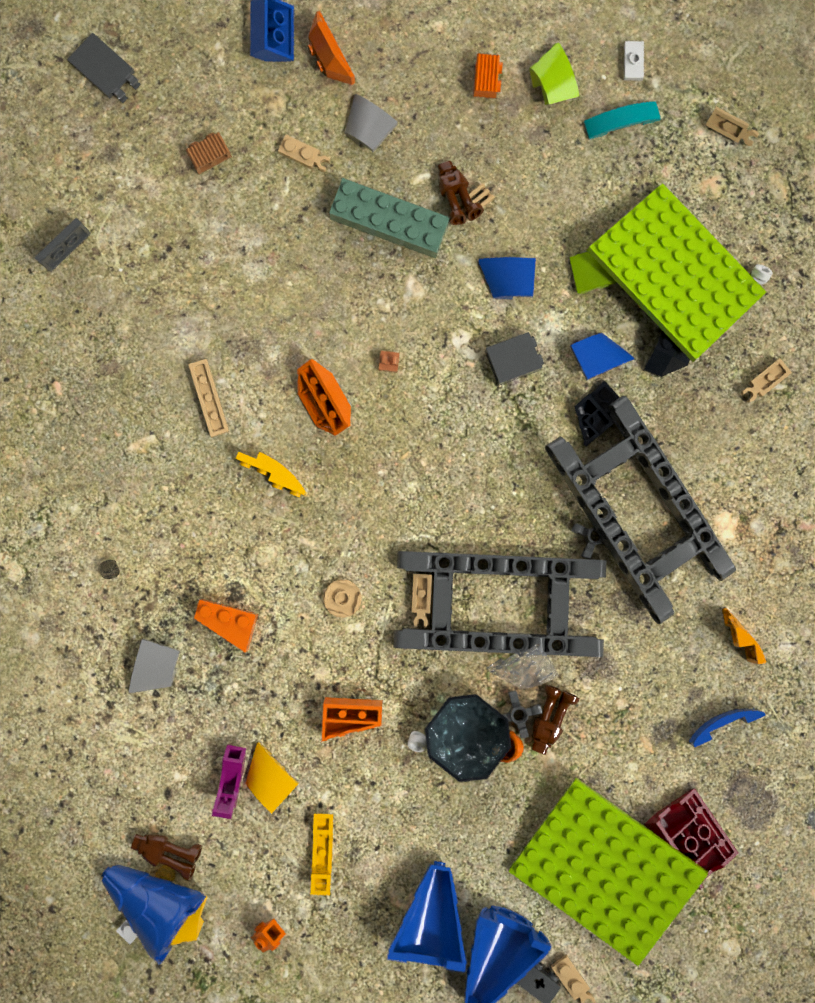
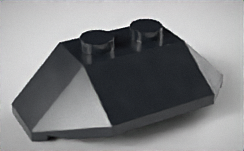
[643,328,690,377]

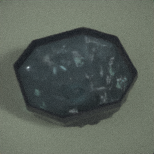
[425,694,512,782]

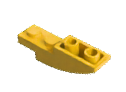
[236,452,307,498]

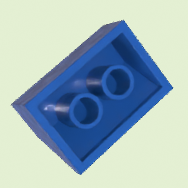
[250,0,294,62]

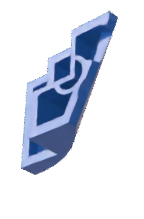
[478,257,536,300]
[570,333,634,381]

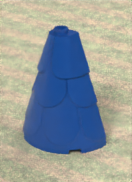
[387,861,466,972]
[102,865,206,964]
[464,906,552,1003]

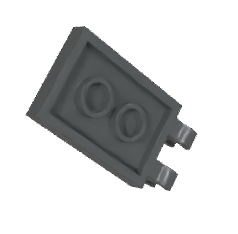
[67,33,141,103]

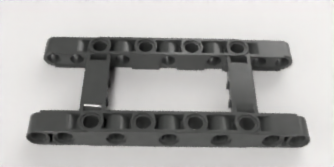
[545,396,736,625]
[393,551,607,657]

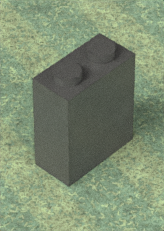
[485,332,544,386]

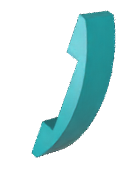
[584,101,661,140]

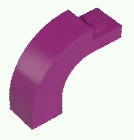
[212,745,246,820]

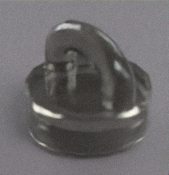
[98,560,120,579]

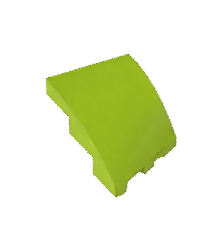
[529,43,580,105]
[569,252,617,294]

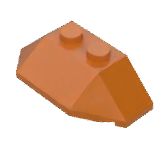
[307,10,355,85]
[297,359,351,436]

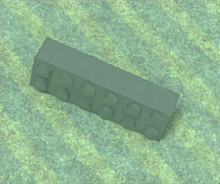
[329,178,449,259]

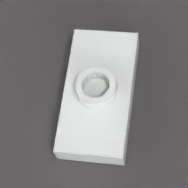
[624,41,644,81]

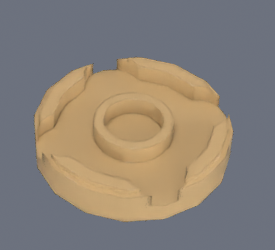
[323,579,362,618]

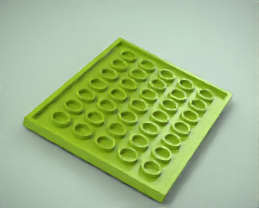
[587,183,766,362]
[508,778,708,966]

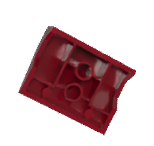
[644,788,739,890]

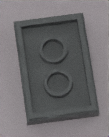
[34,217,91,272]

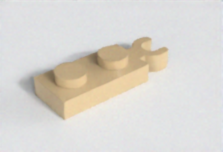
[706,106,759,146]
[278,135,331,172]
[741,358,792,403]
[412,574,434,627]
[551,954,596,1003]

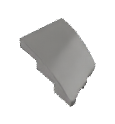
[345,94,398,152]
[129,639,181,693]

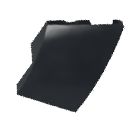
[574,381,620,447]

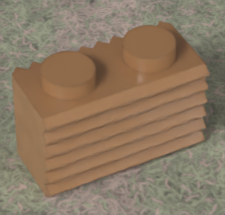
[186,132,232,174]

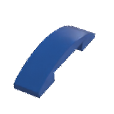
[689,708,766,747]

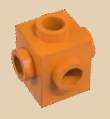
[251,919,286,953]

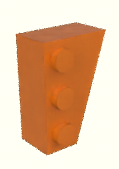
[194,599,258,653]
[322,697,383,742]

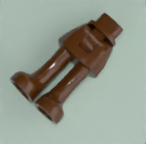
[438,161,484,225]
[531,684,580,755]
[131,834,203,881]

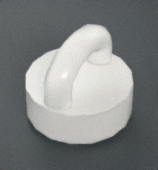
[751,265,772,285]
[407,731,427,752]

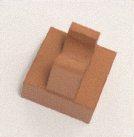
[379,351,400,373]

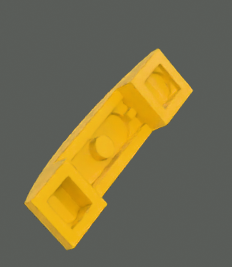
[310,813,333,895]

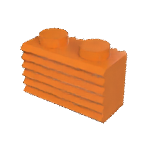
[473,53,503,98]

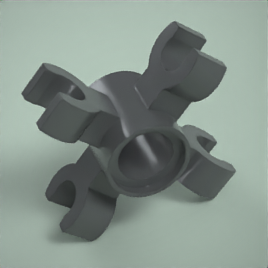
[571,514,606,559]
[502,690,543,739]

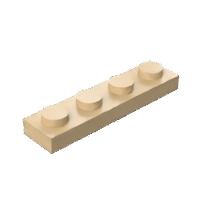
[188,359,230,438]

